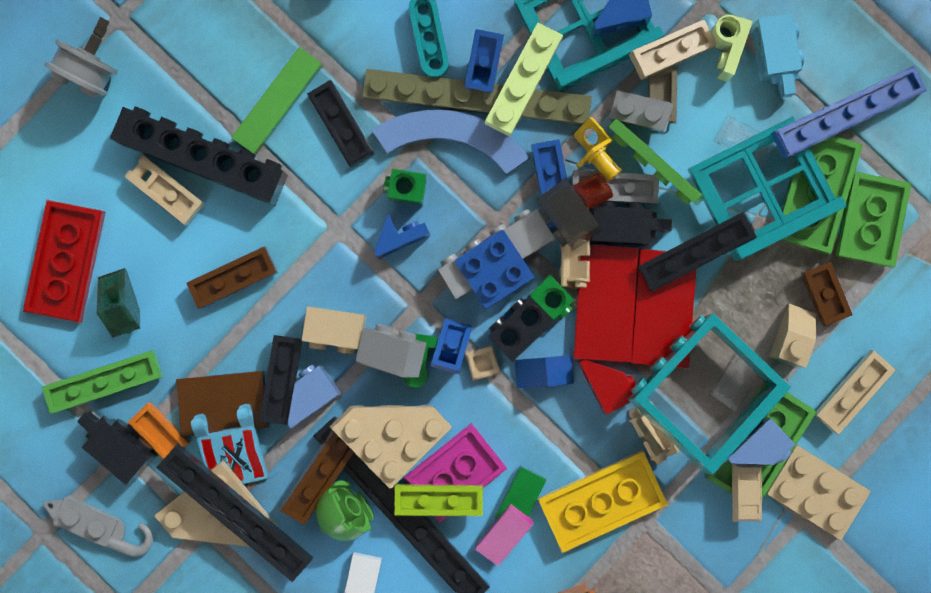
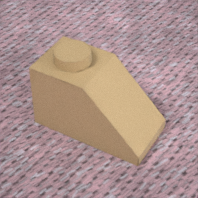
[769,304,816,368]

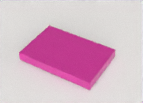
[404,423,507,523]

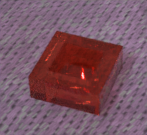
[573,173,613,210]

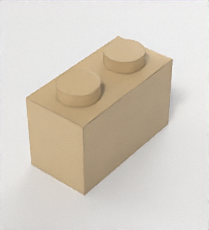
[302,306,367,354]

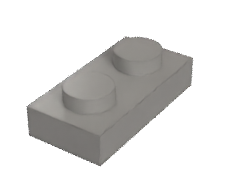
[609,91,673,133]

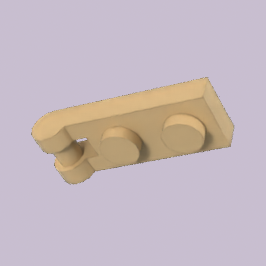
[125,154,205,226]

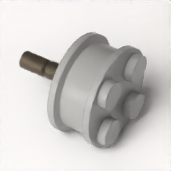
[44,17,118,98]

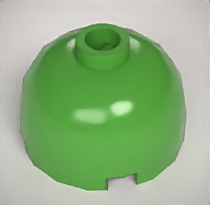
[316,480,373,542]

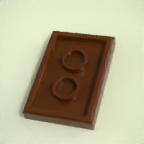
[176,370,269,437]

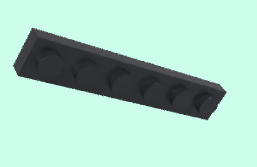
[156,443,313,582]

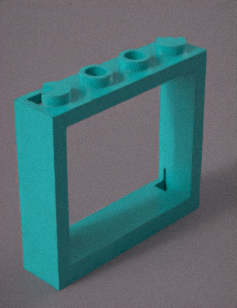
[628,313,791,474]

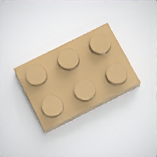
[766,445,871,540]

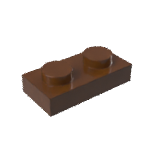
[801,262,853,326]

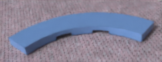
[371,110,530,175]

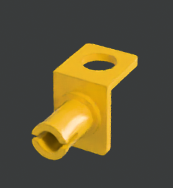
[574,117,622,182]

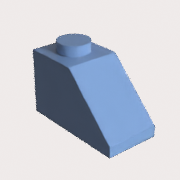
[288,364,342,428]
[726,417,796,465]

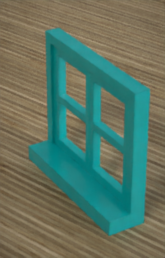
[514,0,665,92]
[688,116,847,261]

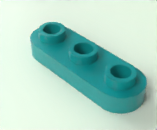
[409,0,449,78]

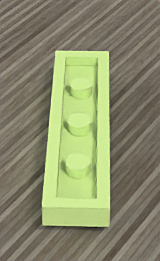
[485,23,563,137]

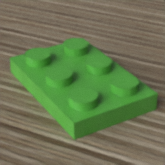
[835,171,912,268]

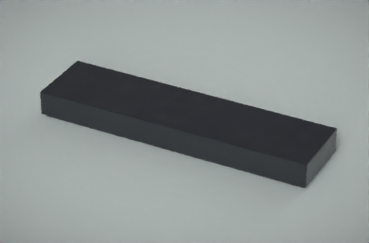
[637,212,757,292]

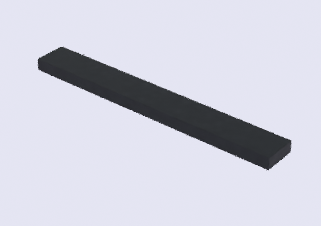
[313,416,490,593]

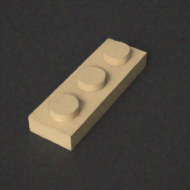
[629,20,717,80]
[815,350,896,435]

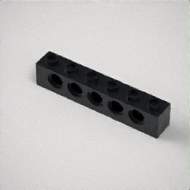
[109,106,288,206]

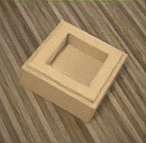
[465,346,500,381]

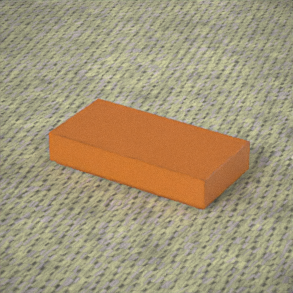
[127,402,190,459]

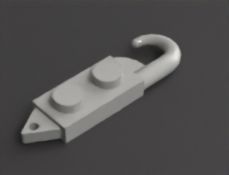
[43,496,153,557]

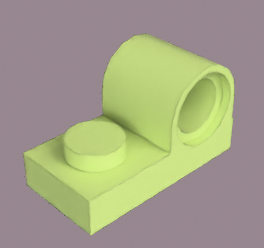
[710,15,753,82]

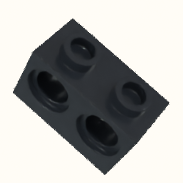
[488,297,554,362]

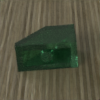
[96,268,140,338]

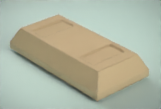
[732,463,762,522]

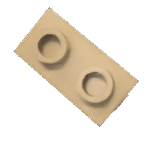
[559,229,591,289]
[628,401,679,465]

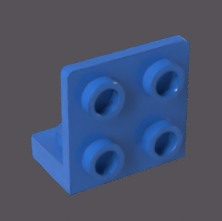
[455,230,535,310]

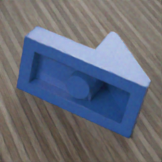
[464,29,504,93]
[374,214,430,259]
[431,318,472,374]

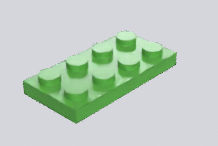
[780,136,863,255]
[704,381,817,499]

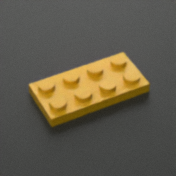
[538,450,668,553]

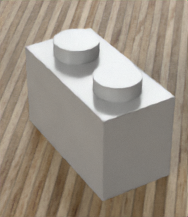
[355,324,426,377]

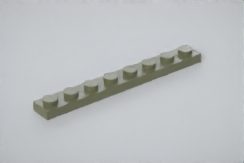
[363,69,592,126]

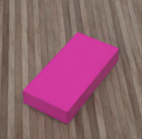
[475,504,533,566]

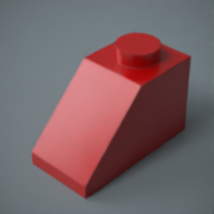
[577,359,636,414]

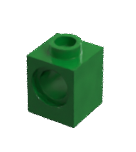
[383,169,427,206]
[528,275,574,321]

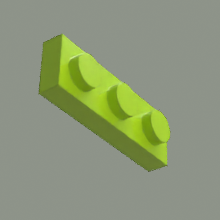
[395,484,483,516]

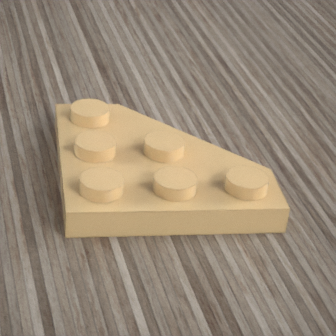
[329,405,452,489]
[154,461,278,547]

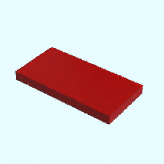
[23,200,106,323]
[573,245,638,362]
[630,249,697,368]

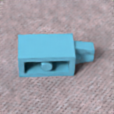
[751,13,804,99]

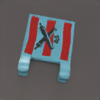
[191,404,269,484]

